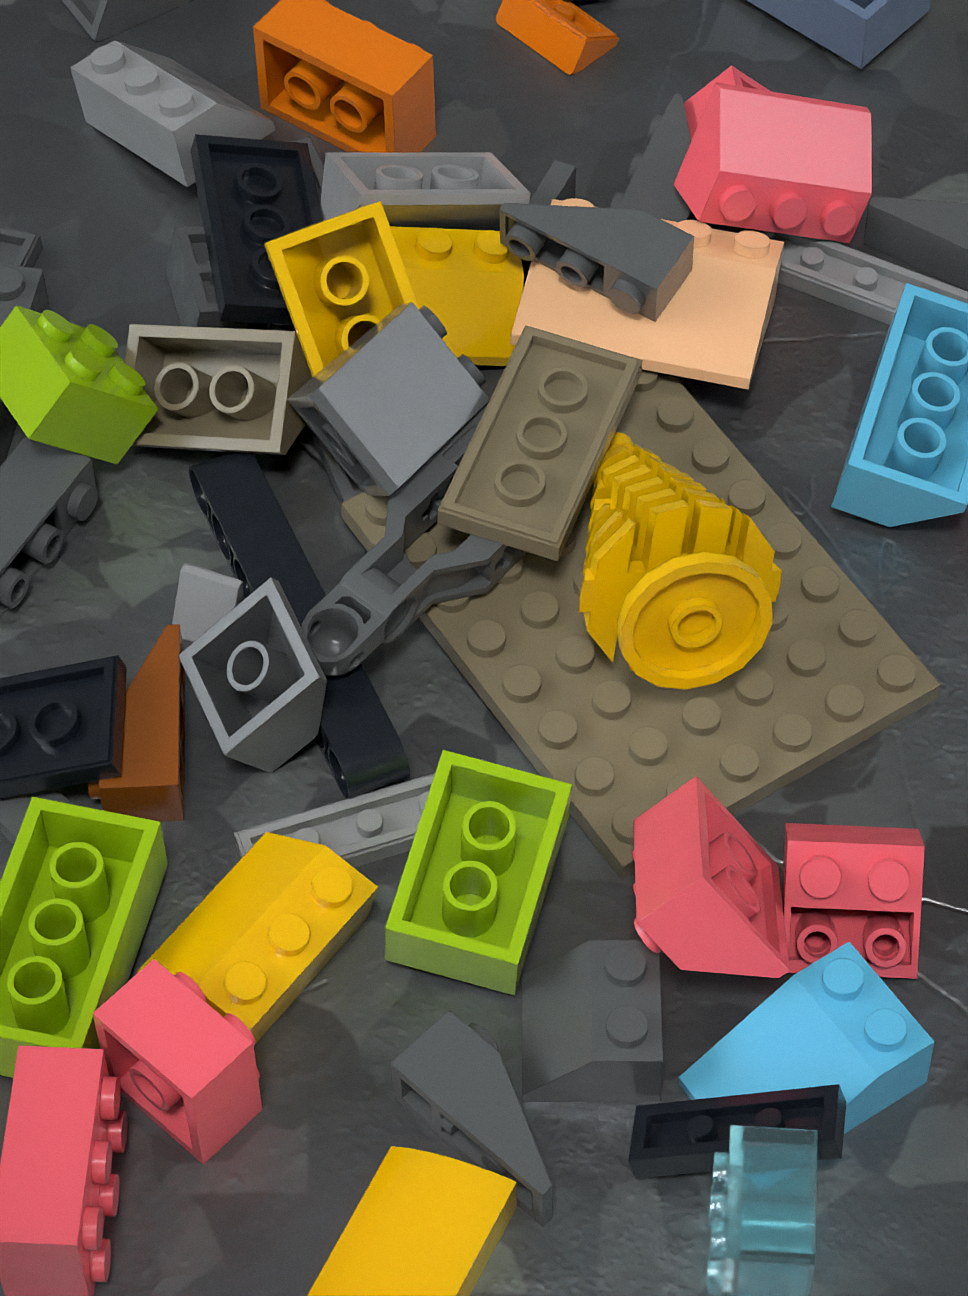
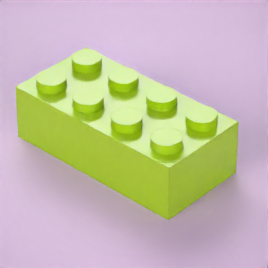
[0,797,168,1078]

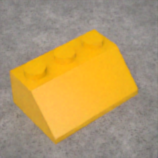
[264,201,419,377]
[390,226,524,366]
[136,832,378,1043]

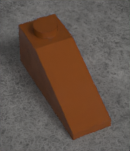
[88,624,185,822]

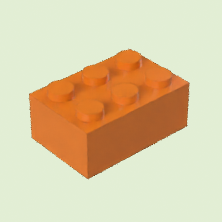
[253,0,436,152]

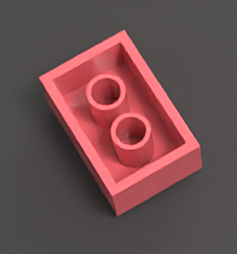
[0,1046,128,1296]

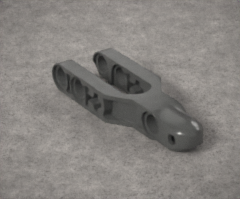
[301,398,594,677]

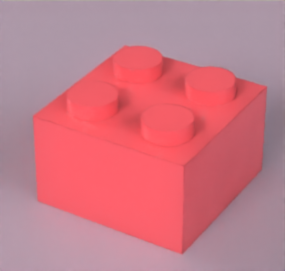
[93,959,263,1165]

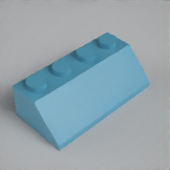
[831,283,968,527]

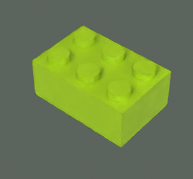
[385,750,572,996]

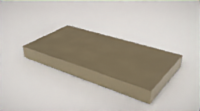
[437,325,643,561]

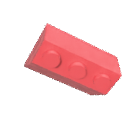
[673,82,872,243]
[632,776,790,978]

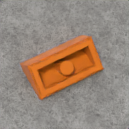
[496,0,620,75]

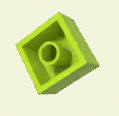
[0,305,159,464]

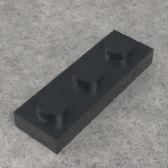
[628,1084,847,1178]

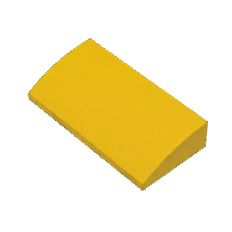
[307,1146,517,1296]

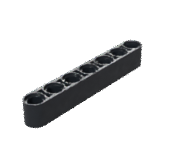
[189,452,410,799]

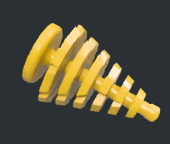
[579,432,782,690]

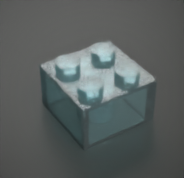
[706,1125,818,1296]

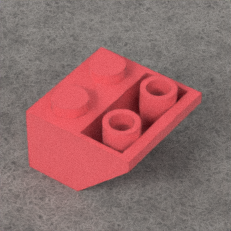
[782,823,925,979]

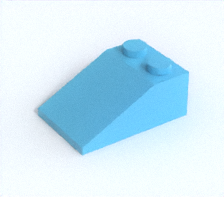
[678,942,934,1187]

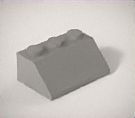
[70,40,275,187]
[320,152,530,231]

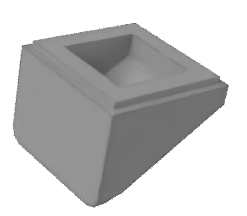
[172,563,244,642]

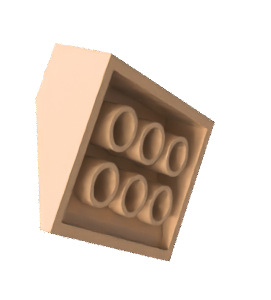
[510,198,784,390]

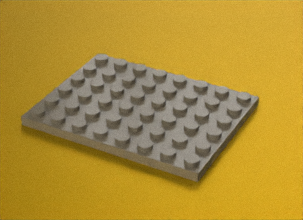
[341,369,941,880]

